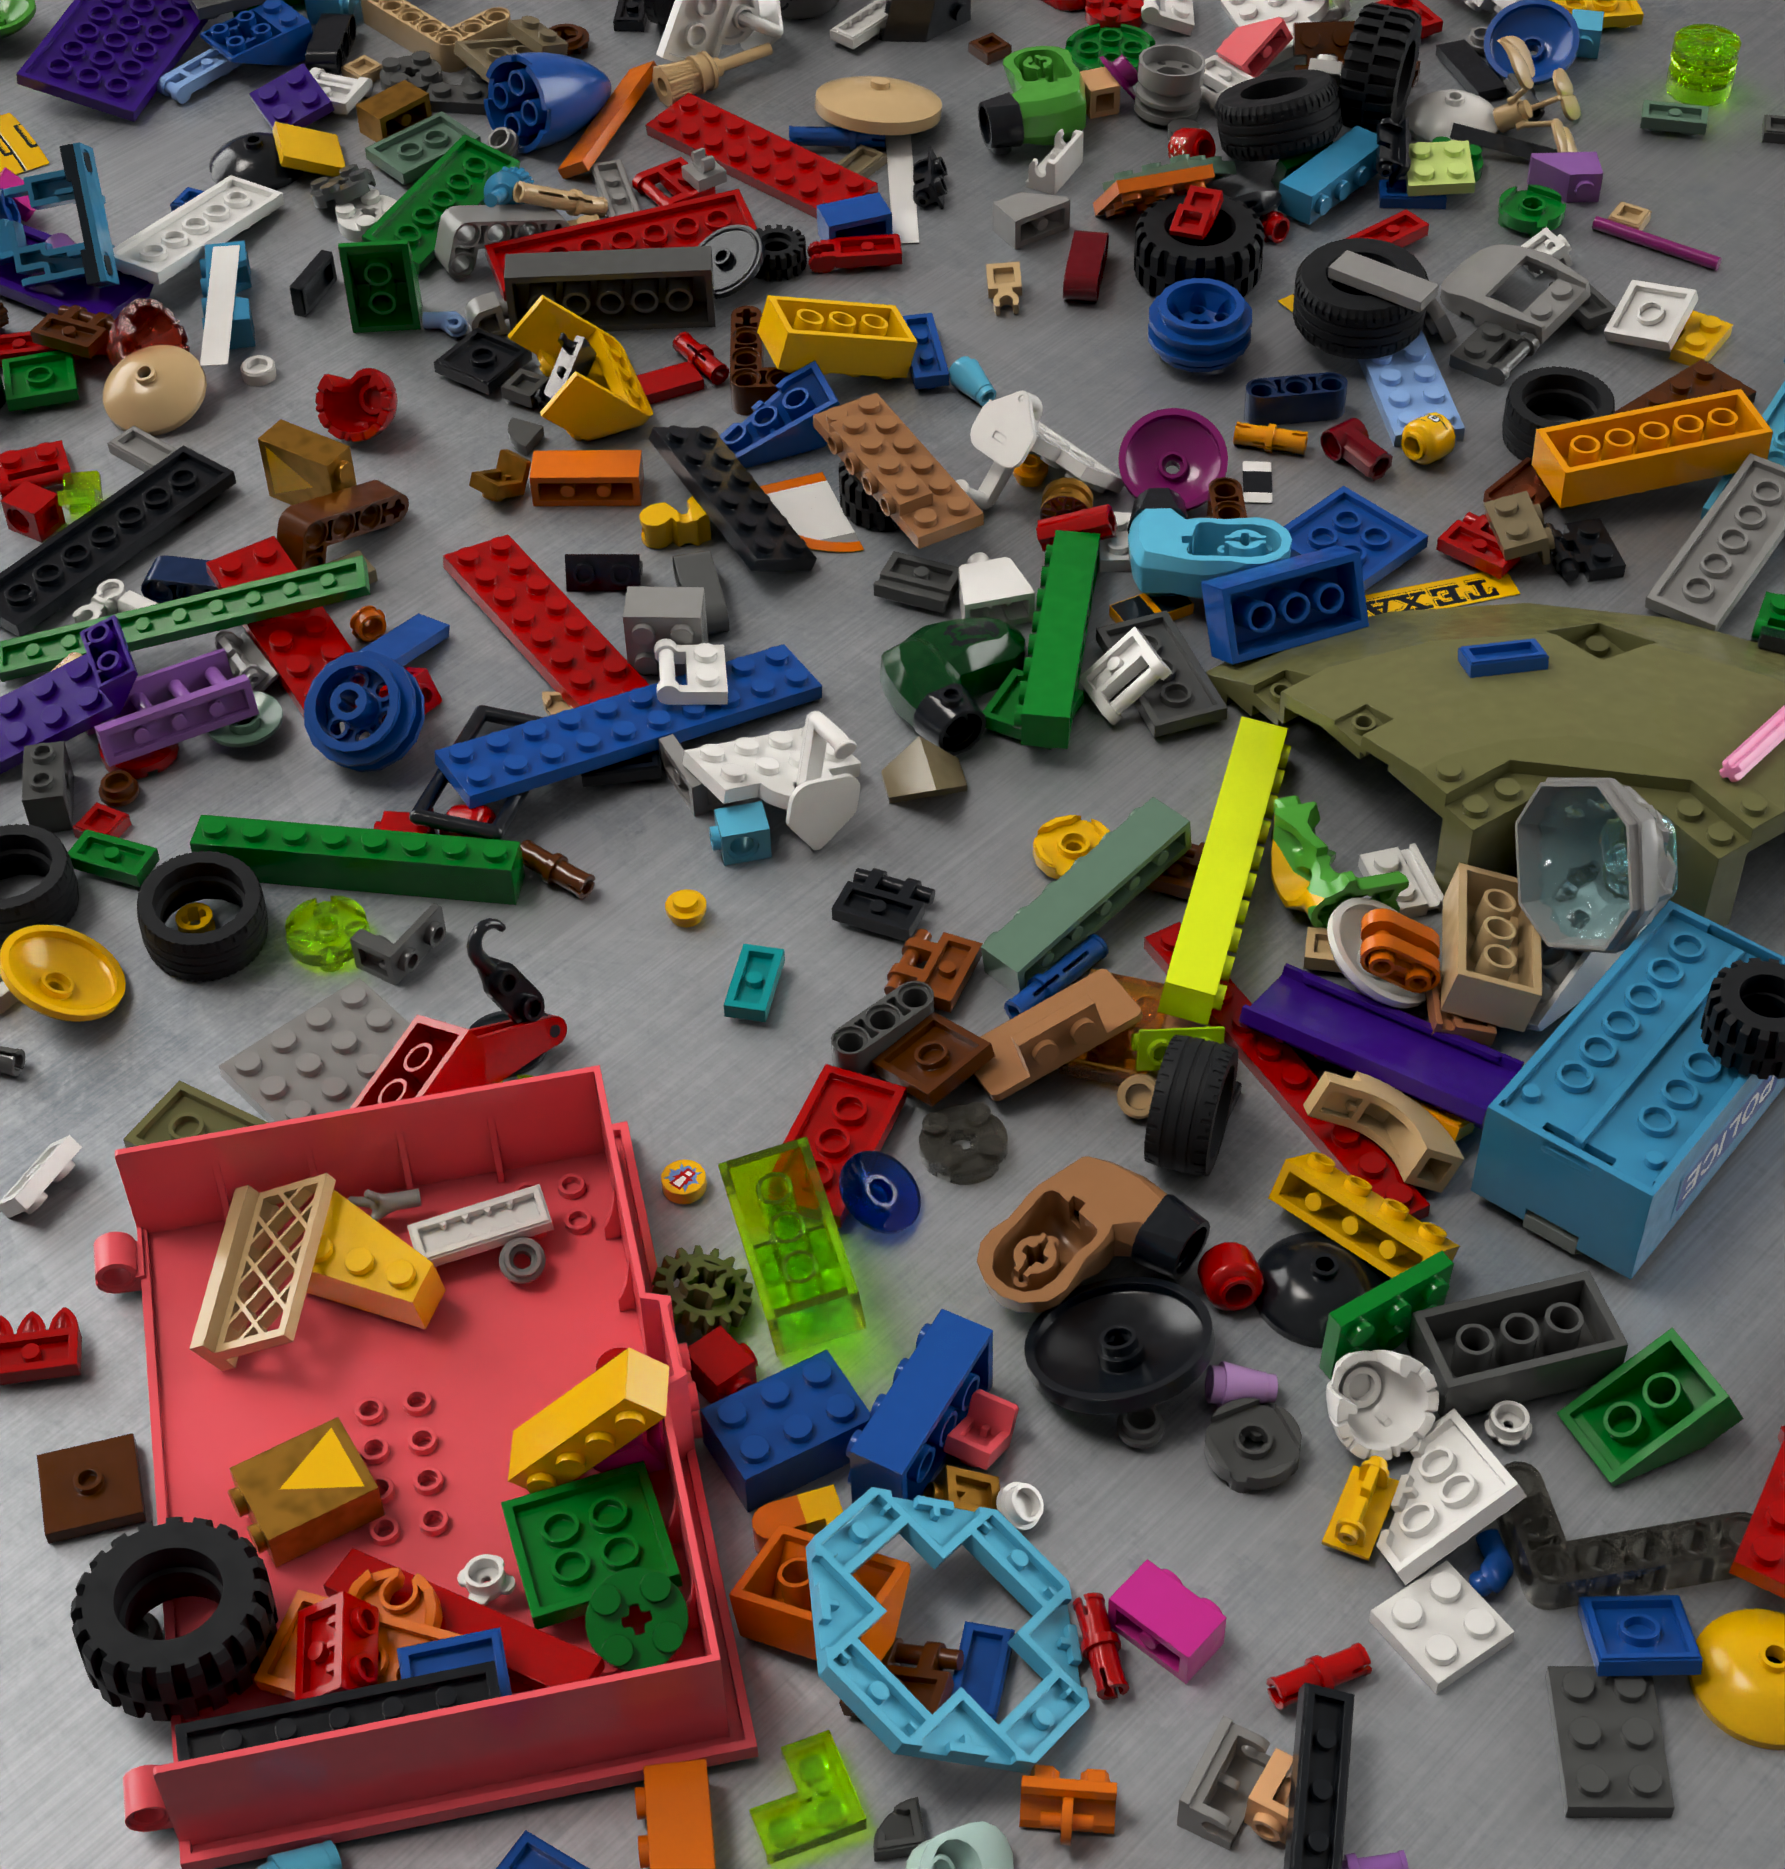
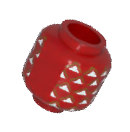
[1168,128,1216,160]

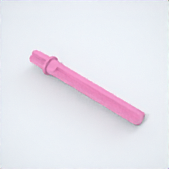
[1719,705,1785,783]

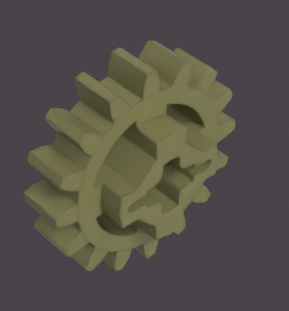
[652,1245,753,1336]

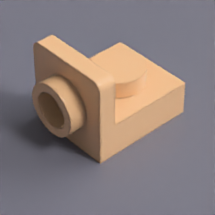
[1244,1748,1293,1844]

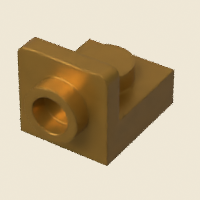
[923,1465,1000,1512]

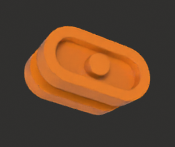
[1360,908,1440,993]

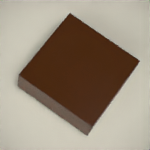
[968,32,1012,65]

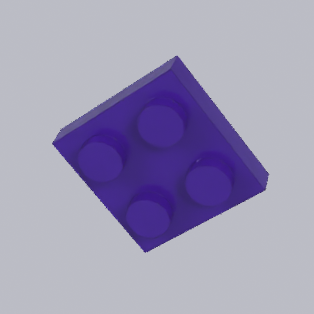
[249,63,335,130]

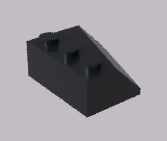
[878,0,971,42]

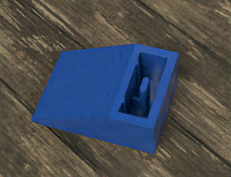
[200,0,313,66]

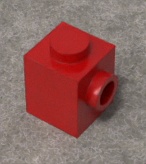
[688,1325,758,1404]

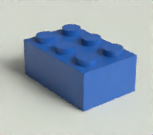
[700,1349,870,1513]

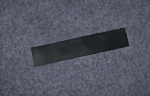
[1450,123,1558,159]

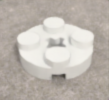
[335,189,397,242]

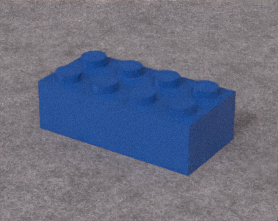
[1201,545,1369,665]
[846,1309,993,1504]

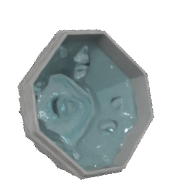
[1515,777,1678,954]

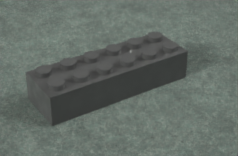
[504,246,715,331]

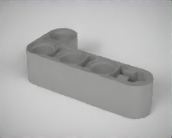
[434,204,569,279]

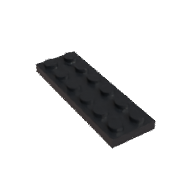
[649,425,817,571]

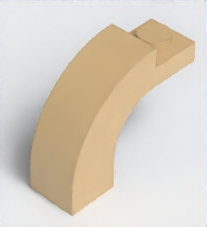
[1303,1071,1464,1193]

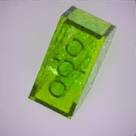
[718,1136,867,1357]

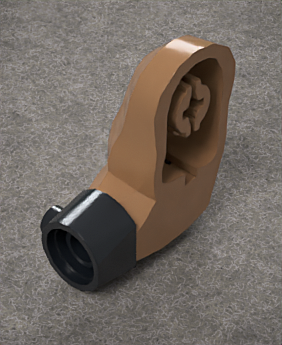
[977,1156,1210,1313]

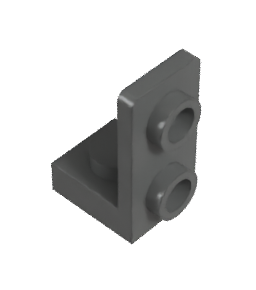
[350,903,446,986]

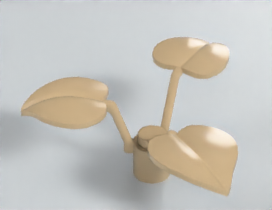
[1493,36,1581,153]

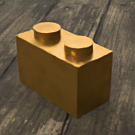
[356,80,432,142]

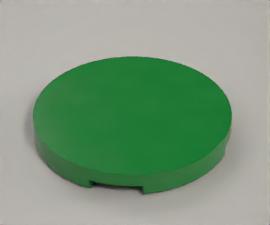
[1065,24,1156,72]

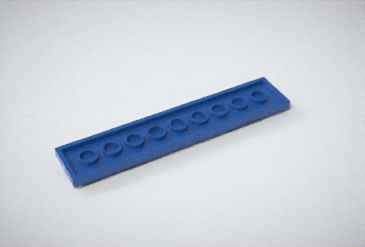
[434,644,823,809]

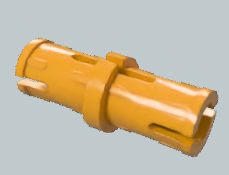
[1233,421,1308,455]

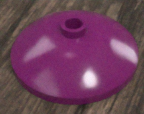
[1118,408,1228,511]

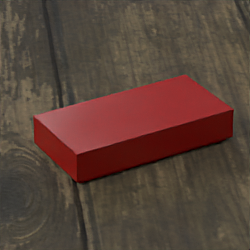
[636,361,704,404]

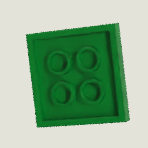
[501,1460,683,1629]

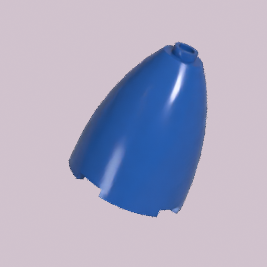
[484,52,611,153]

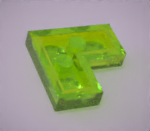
[749,1730,867,1865]

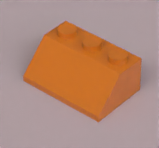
[729,1524,911,1661]

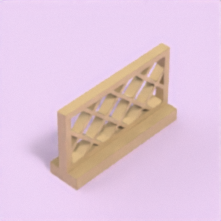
[190,1173,336,1371]

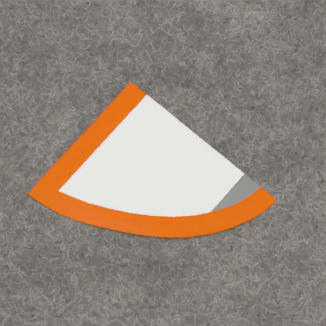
[760,472,864,552]

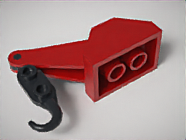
[350,918,567,1109]

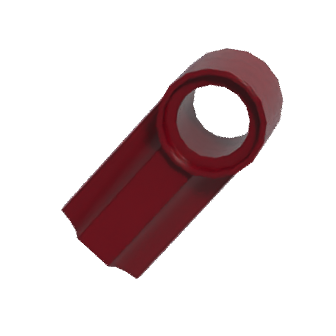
[1320,418,1393,481]

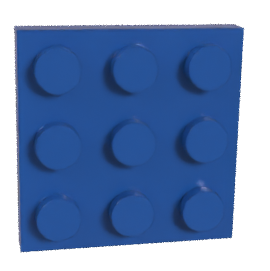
[1283,486,1428,591]

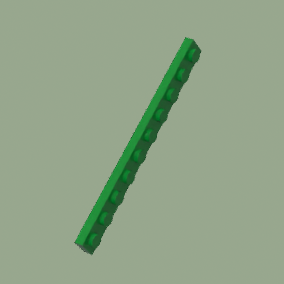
[0,555,371,682]

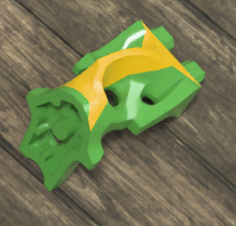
[1271,795,1409,928]

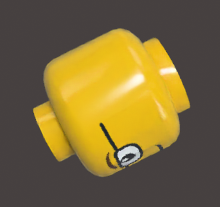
[1401,412,1456,465]

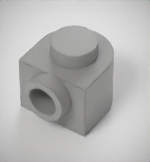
[465,291,509,336]

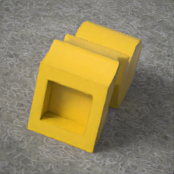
[639,496,711,549]

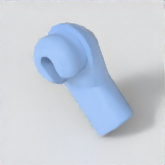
[422,311,468,338]

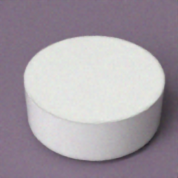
[240,355,277,386]

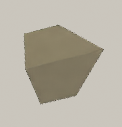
[881,736,967,804]

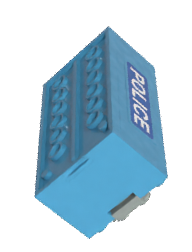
[1471,900,1785,1280]

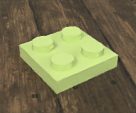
[1405,140,1475,196]

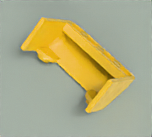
[508,295,653,441]

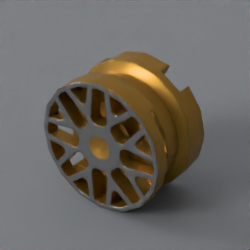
[1040,477,1093,520]

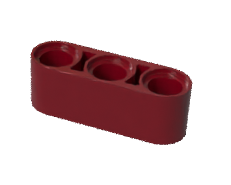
[1063,230,1109,302]

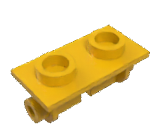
[1321,1456,1399,1561]

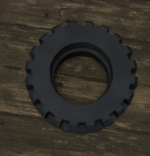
[1338,2,1422,133]
[1134,192,1264,297]
[70,1517,278,1721]

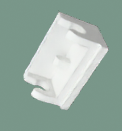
[1025,129,1084,195]

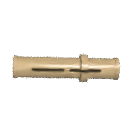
[513,181,608,218]

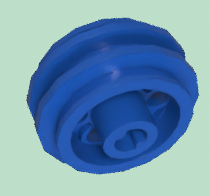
[1148,278,1252,372]
[304,650,425,772]

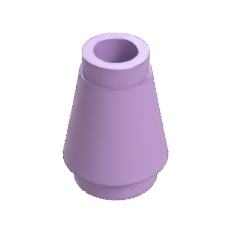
[1205,1361,1278,1408]

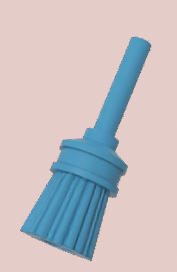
[484,166,534,207]

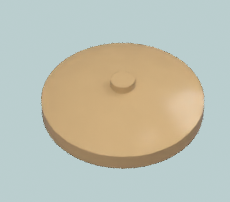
[815,76,942,135]

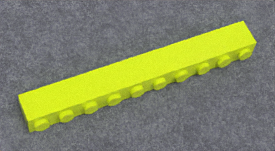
[1157,716,1291,1026]

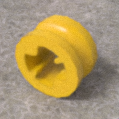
[175,902,216,933]

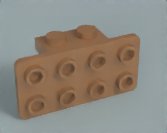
[973,969,1143,1101]

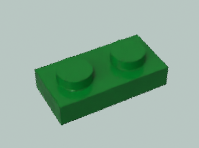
[68,829,160,887]

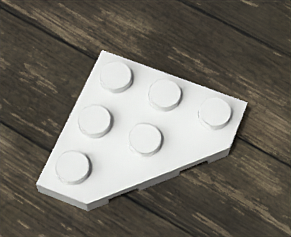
[1376,1408,1527,1585]

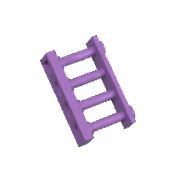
[86,648,259,767]

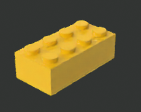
[757,295,918,379]

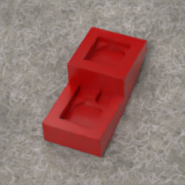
[1169,185,1224,240]

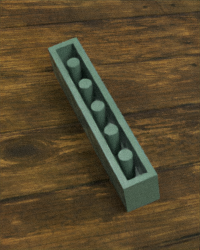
[981,797,1192,995]

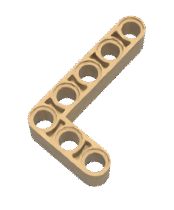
[360,0,513,72]

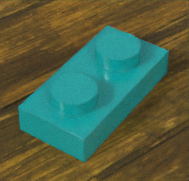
[723,944,785,1022]

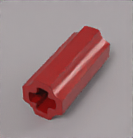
[1036,504,1118,552]

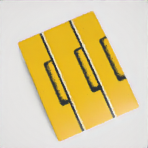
[0,113,49,175]

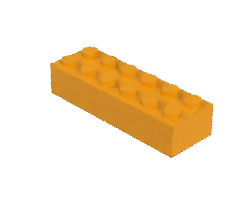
[1531,389,1773,508]

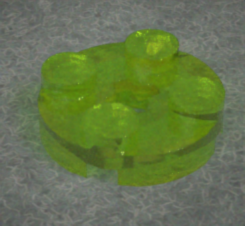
[285,896,370,972]

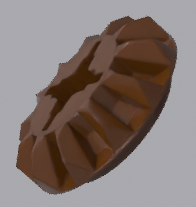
[549,24,589,56]

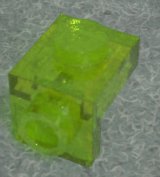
[57,471,103,515]

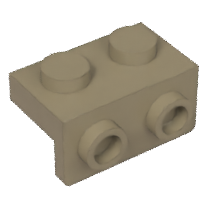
[1484,491,1555,566]

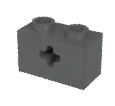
[22,741,74,833]

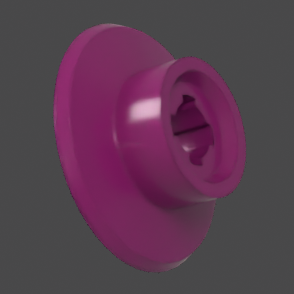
[1099,54,1139,100]

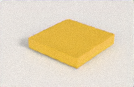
[272,122,345,177]

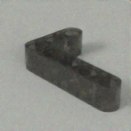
[1496,1461,1752,1610]

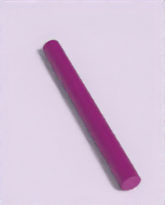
[1592,216,1722,271]

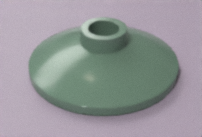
[207,691,283,747]

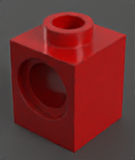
[1,481,66,543]

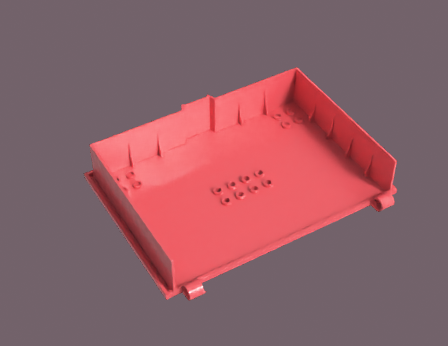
[93,1065,758,1869]

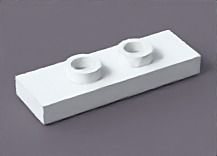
[830,0,891,49]
[407,1184,554,1267]

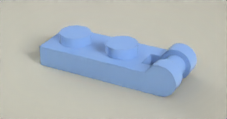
[157,47,242,104]

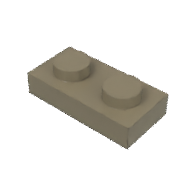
[507,16,568,55]

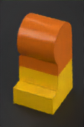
[752,1484,843,1553]

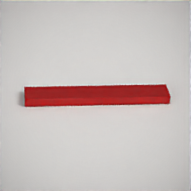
[323,1548,605,1690]

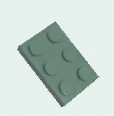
[365,111,481,185]

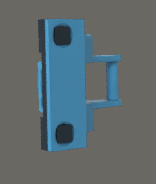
[0,142,120,288]

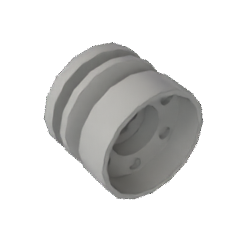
[1134,44,1205,125]

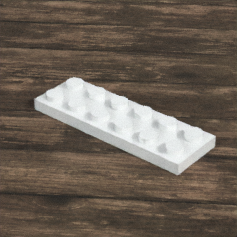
[113,175,284,285]

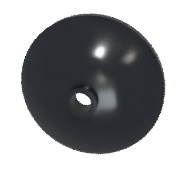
[209,132,304,190]
[1254,1231,1390,1348]

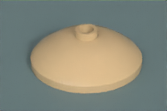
[103,345,207,436]

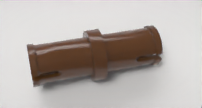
[520,839,595,899]

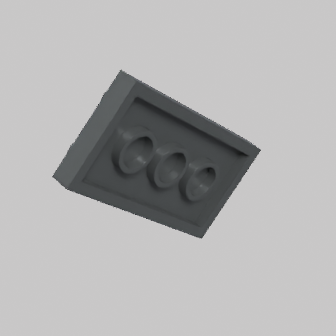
[1096,610,1228,738]

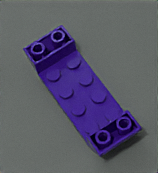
[0,614,138,774]

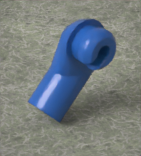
[1469,1529,1514,1598]

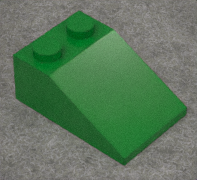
[338,240,423,333]
[1557,1327,1744,1487]

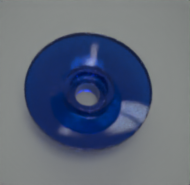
[839,1150,921,1234]

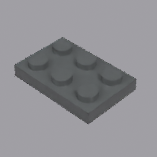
[1545,1666,1675,1818]

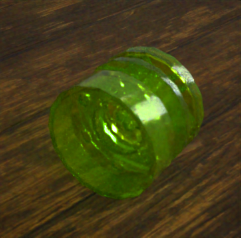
[1665,24,1742,106]

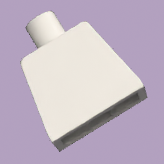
[958,552,1035,626]

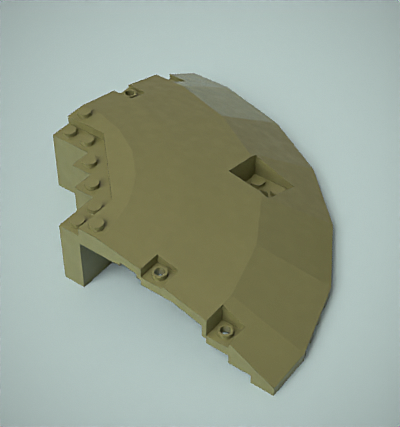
[1206,603,1785,927]

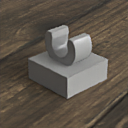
[681,148,727,192]

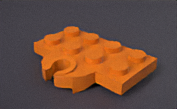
[253,1568,461,1699]

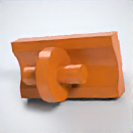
[1019,1764,1117,1846]

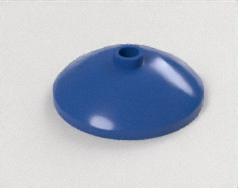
[1484,0,1580,86]

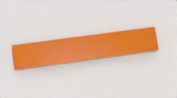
[557,61,657,179]

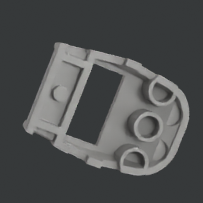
[1440,244,1591,344]

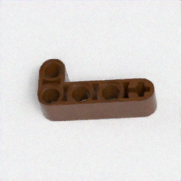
[730,305,792,416]
[277,480,409,570]

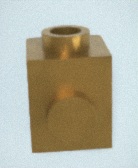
[469,449,531,502]

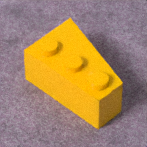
[293,1190,446,1330]

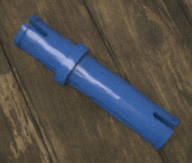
[789,125,885,150]
[1004,934,1109,1019]

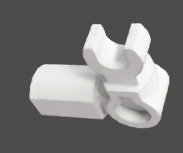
[72,579,159,623]

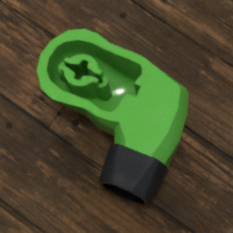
[978,46,1086,155]

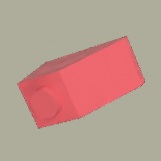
[1216,17,1293,78]

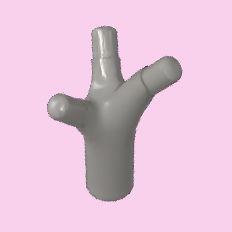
[348,1188,421,1222]

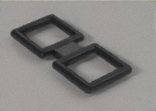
[409,705,543,840]

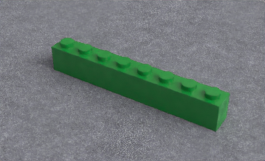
[1014,530,1100,749]
[190,815,525,905]

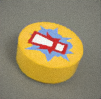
[661,1159,707,1204]

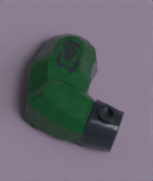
[880,617,1028,756]

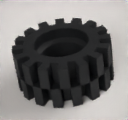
[755,224,807,282]

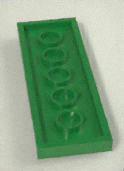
[361,134,520,275]

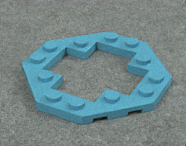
[805,1487,1090,1773]

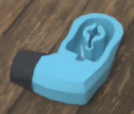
[1127,488,1292,599]

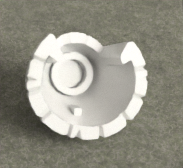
[1326,1350,1439,1461]

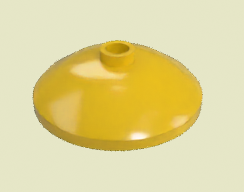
[0,925,126,1022]
[1689,1608,1785,1750]

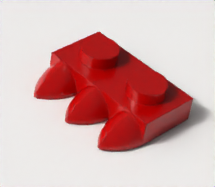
[0,1307,82,1385]

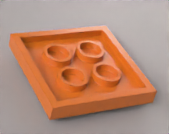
[1093,164,1215,219]

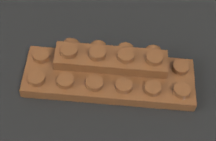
[813,392,984,549]

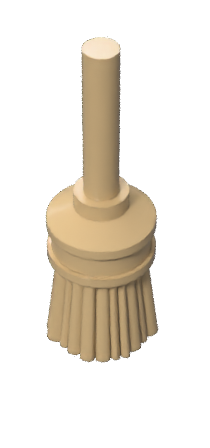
[652,42,773,107]

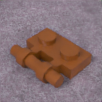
[884,929,983,1013]

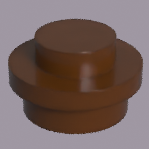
[98,770,140,807]

